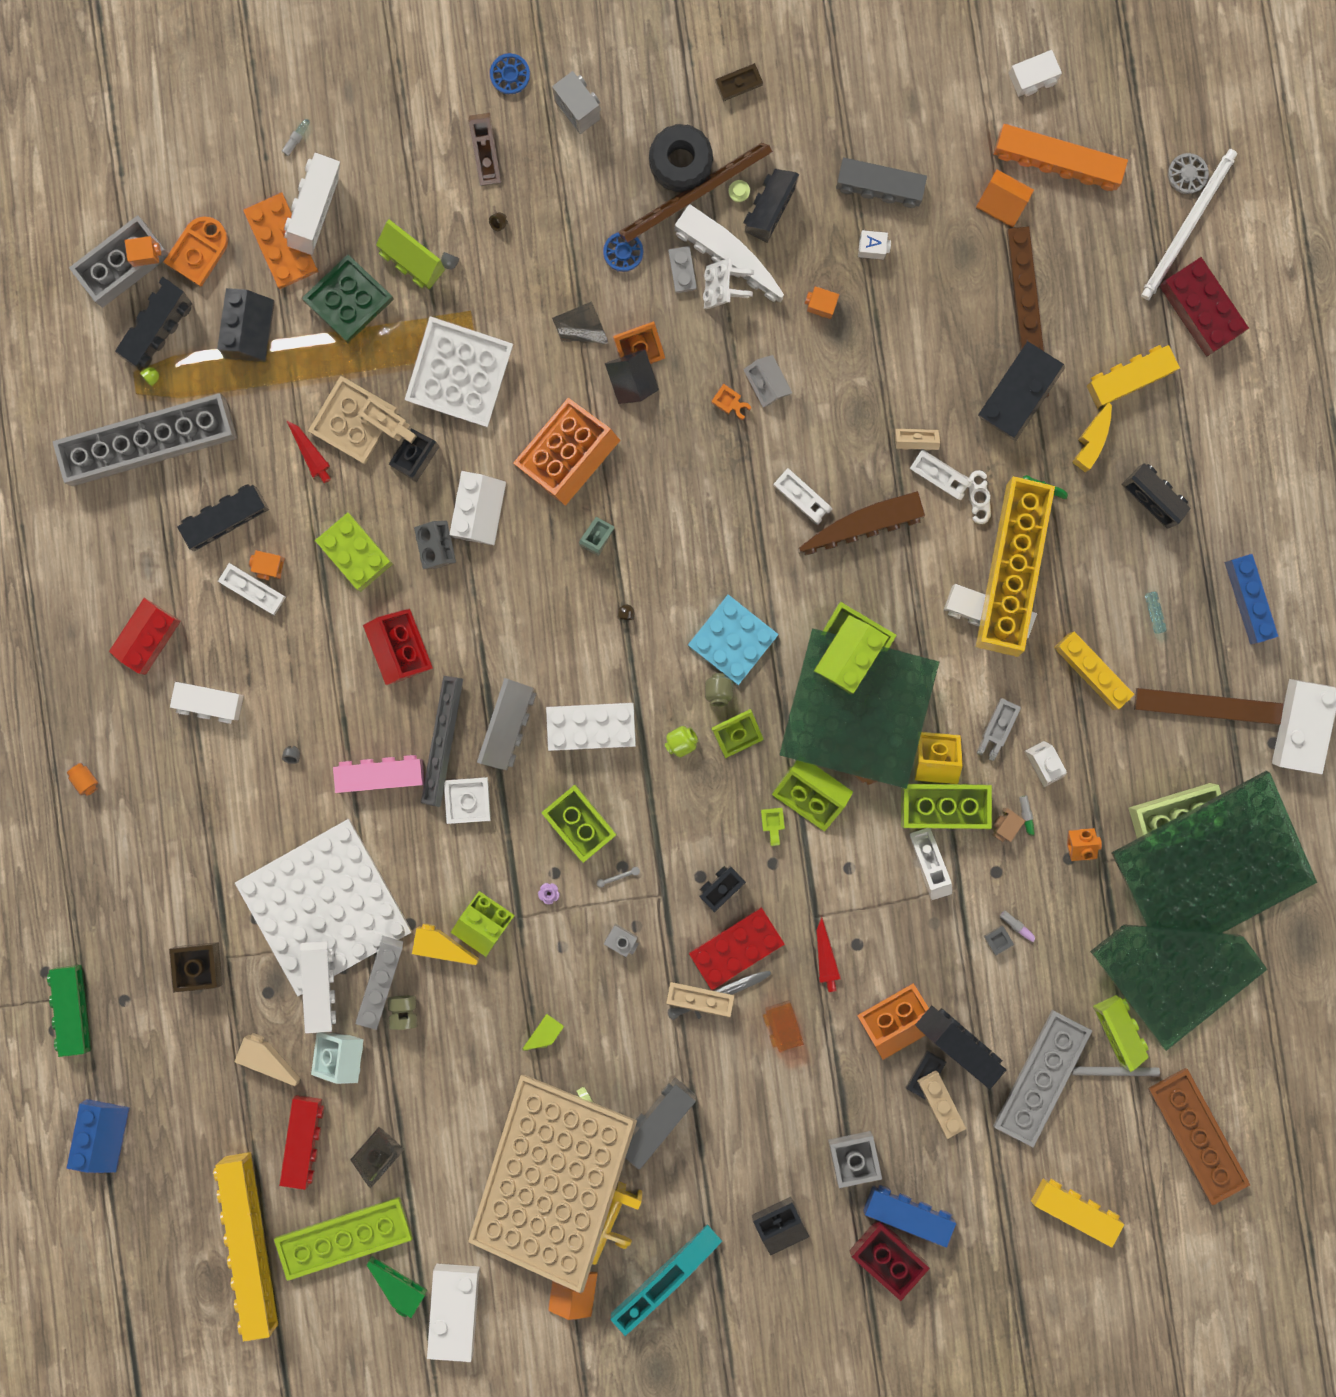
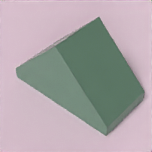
[579,517,615,556]

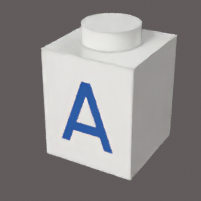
[858,230,891,260]

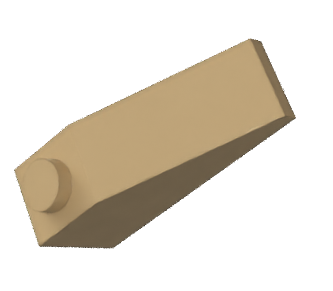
[234,1033,301,1086]

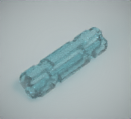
[1145,591,1167,634]

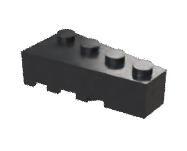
[115,276,192,372]

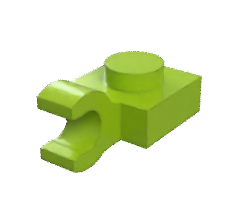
[761,808,785,846]

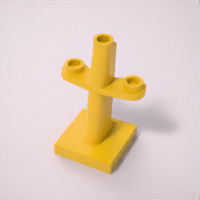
[592,1181,643,1265]

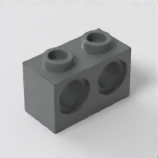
[414,521,456,570]

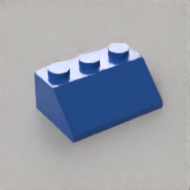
[66,1099,130,1173]

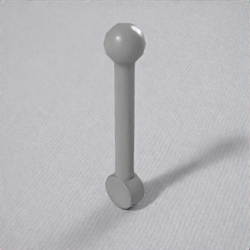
[597,867,640,888]

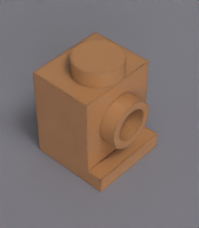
[992,808,1026,842]

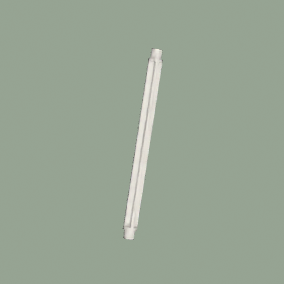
[1141,149,1237,300]

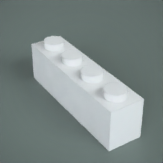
[944,584,1037,638]
[300,941,336,1033]

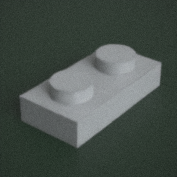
[668,246,697,294]

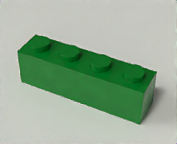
[47,965,91,1057]

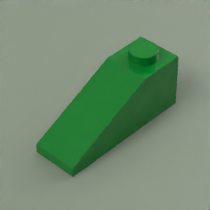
[367,1256,427,1318]

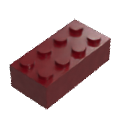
[1159,257,1249,357]

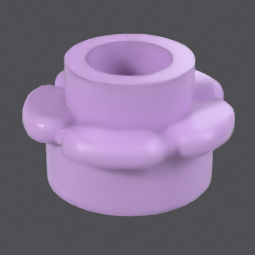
[538,883,560,904]

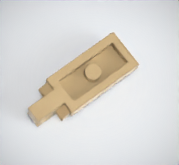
[357,396,416,444]

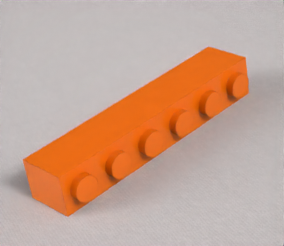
[993,124,1128,191]

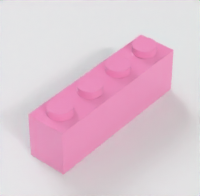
[333,755,424,793]

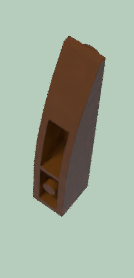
[798,491,925,556]

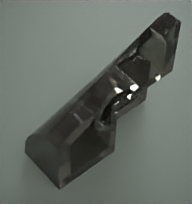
[552,301,608,344]

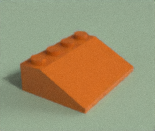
[513,398,621,506]

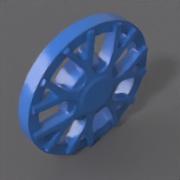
[490,53,530,94]
[603,233,644,272]

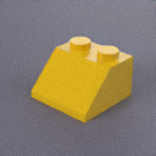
[914,732,962,784]

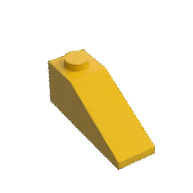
[412,924,479,965]

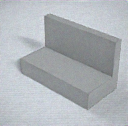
[743,355,792,407]

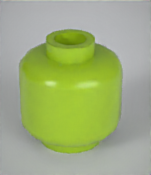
[665,726,698,758]

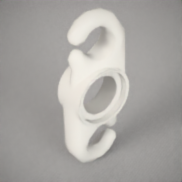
[969,470,991,524]

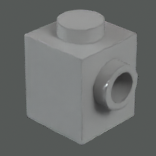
[604,923,639,957]

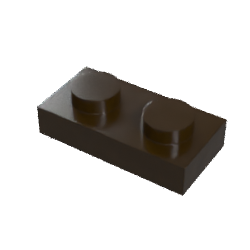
[715,63,763,102]

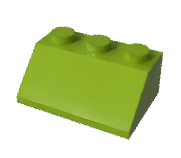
[376,219,445,290]
[814,615,889,694]
[772,755,853,832]
[1093,995,1149,1072]

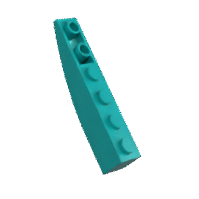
[610,1224,722,1336]

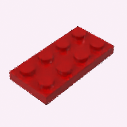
[689,907,785,990]

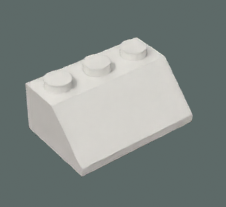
[449,471,506,545]

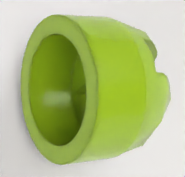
[140,367,159,387]

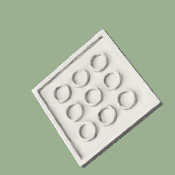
[405,317,513,427]

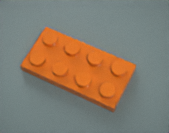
[243,192,319,289]

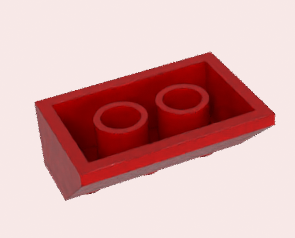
[109,597,181,675]
[363,608,433,685]

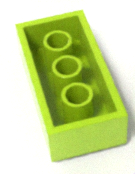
[901,784,992,829]

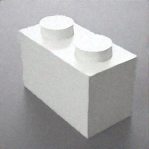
[1008,50,1062,97]

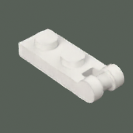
[910,449,973,500]
[773,468,832,525]

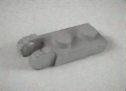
[977,698,1021,761]

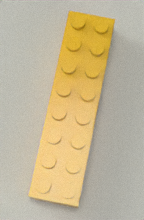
[976,476,1055,657]
[213,1152,278,1342]

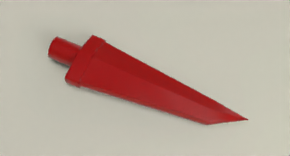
[286,420,331,483]
[816,917,841,992]

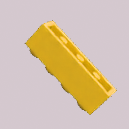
[1087,345,1180,409]
[1054,631,1135,710]
[1031,1178,1125,1247]

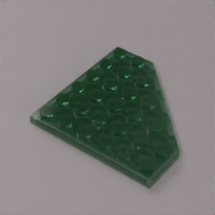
[1090,924,1268,1051]

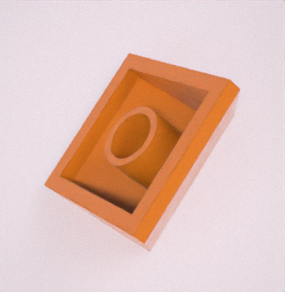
[976,169,1034,228]
[613,321,665,364]
[548,1271,598,1320]

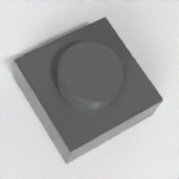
[984,925,1014,956]

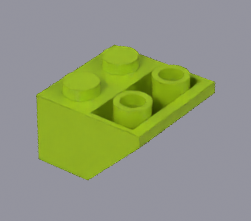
[450,891,515,957]

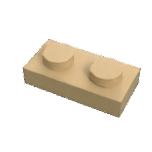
[895,429,940,450]

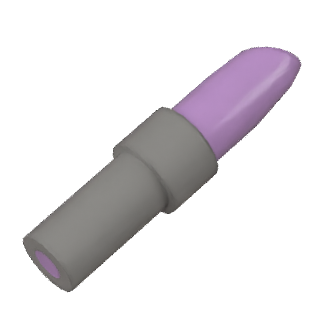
[1000,910,1035,942]

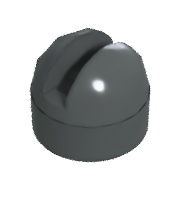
[441,252,460,270]
[282,746,300,764]

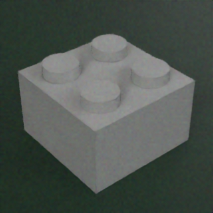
[552,71,601,134]
[828,1131,882,1188]

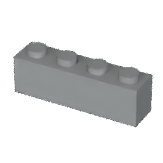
[355,935,403,1030]

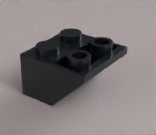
[752,1197,810,1256]

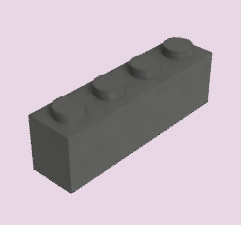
[836,157,927,208]

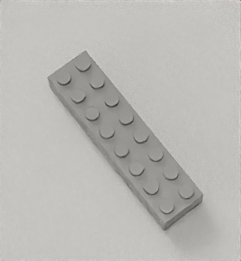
[52,393,237,486]

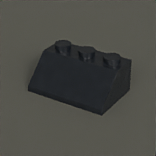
[743,169,799,243]
[217,288,275,362]
[1121,463,1191,529]

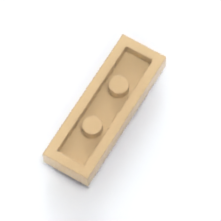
[666,982,735,1018]
[917,1070,966,1139]

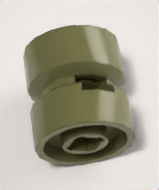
[388,995,418,1030]

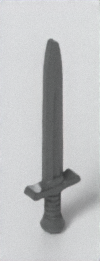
[668,971,771,1020]

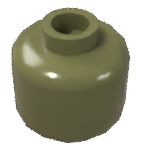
[705,673,733,707]

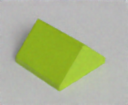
[711,709,764,758]

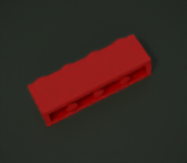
[279,1095,324,1190]

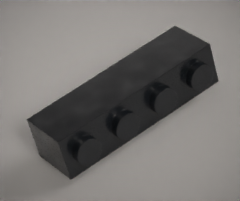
[177,484,269,552]

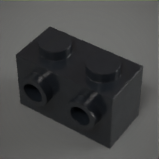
[699,865,746,913]

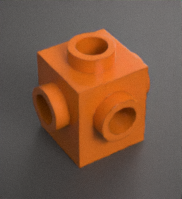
[1067,828,1102,861]

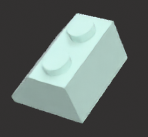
[311,1032,363,1084]

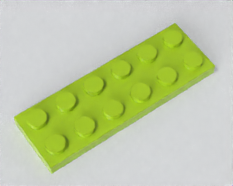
[274,1197,413,1281]

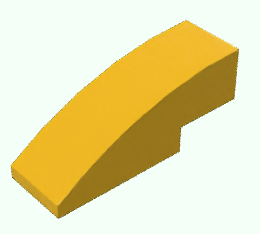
[1072,402,1112,473]

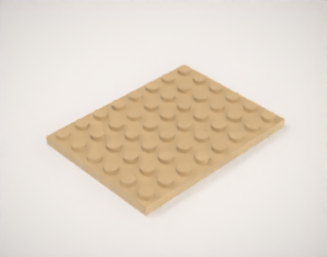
[468,1075,637,1293]

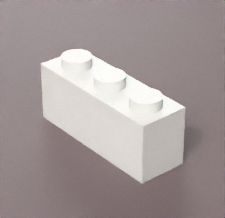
[170,682,244,724]

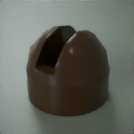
[489,212,508,232]
[617,604,635,620]

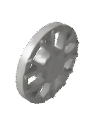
[1168,153,1209,194]

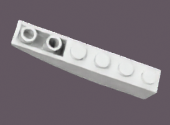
[675,204,784,303]

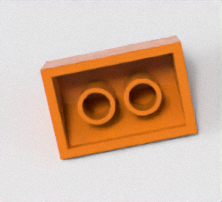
[857,983,929,1060]

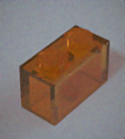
[763,1000,804,1052]

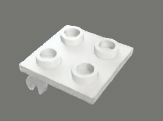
[703,258,754,309]

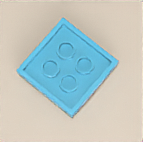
[688,595,779,685]

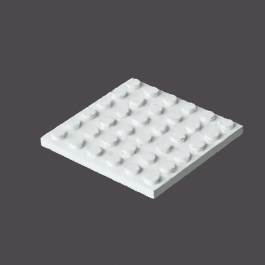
[235,819,412,996]

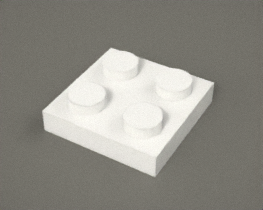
[444,777,491,824]

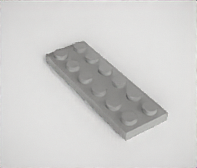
[993,1010,1092,1147]

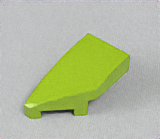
[522,1014,564,1051]

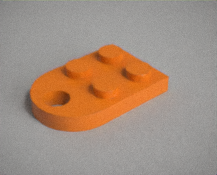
[164,217,228,287]

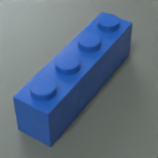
[1224,554,1279,644]
[863,1185,956,1248]

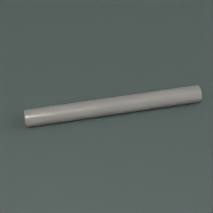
[1071,1067,1160,1076]

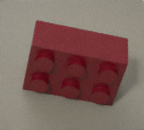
[849,1220,930,1301]

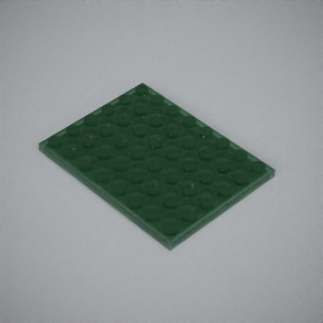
[1111,770,1318,964]

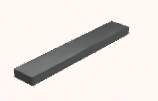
[421,676,463,807]

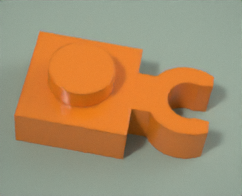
[711,384,751,420]

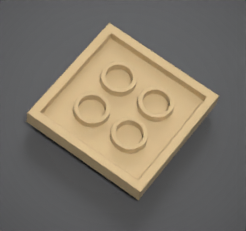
[308,376,397,465]

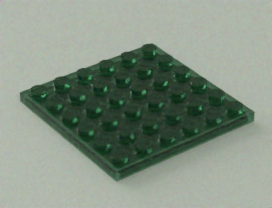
[779,628,940,789]

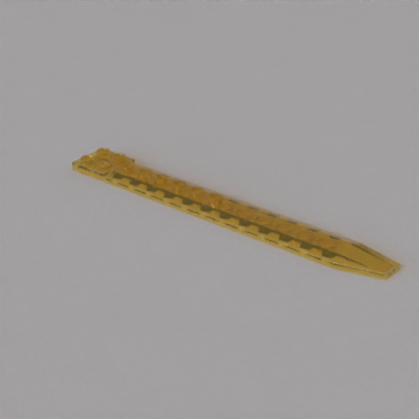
[133,311,474,399]

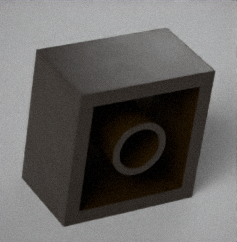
[169,942,223,993]

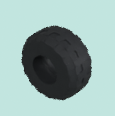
[649,124,713,193]

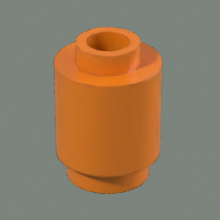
[67,763,99,796]

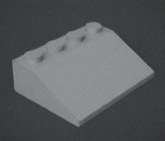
[477,678,537,770]

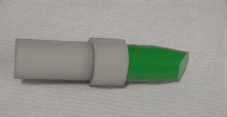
[1019,795,1035,836]

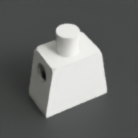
[1025,741,1067,787]

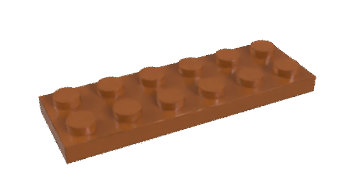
[1148,1068,1250,1206]

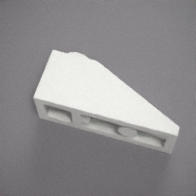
[910,828,952,900]

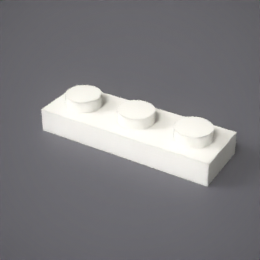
[218,563,286,615]

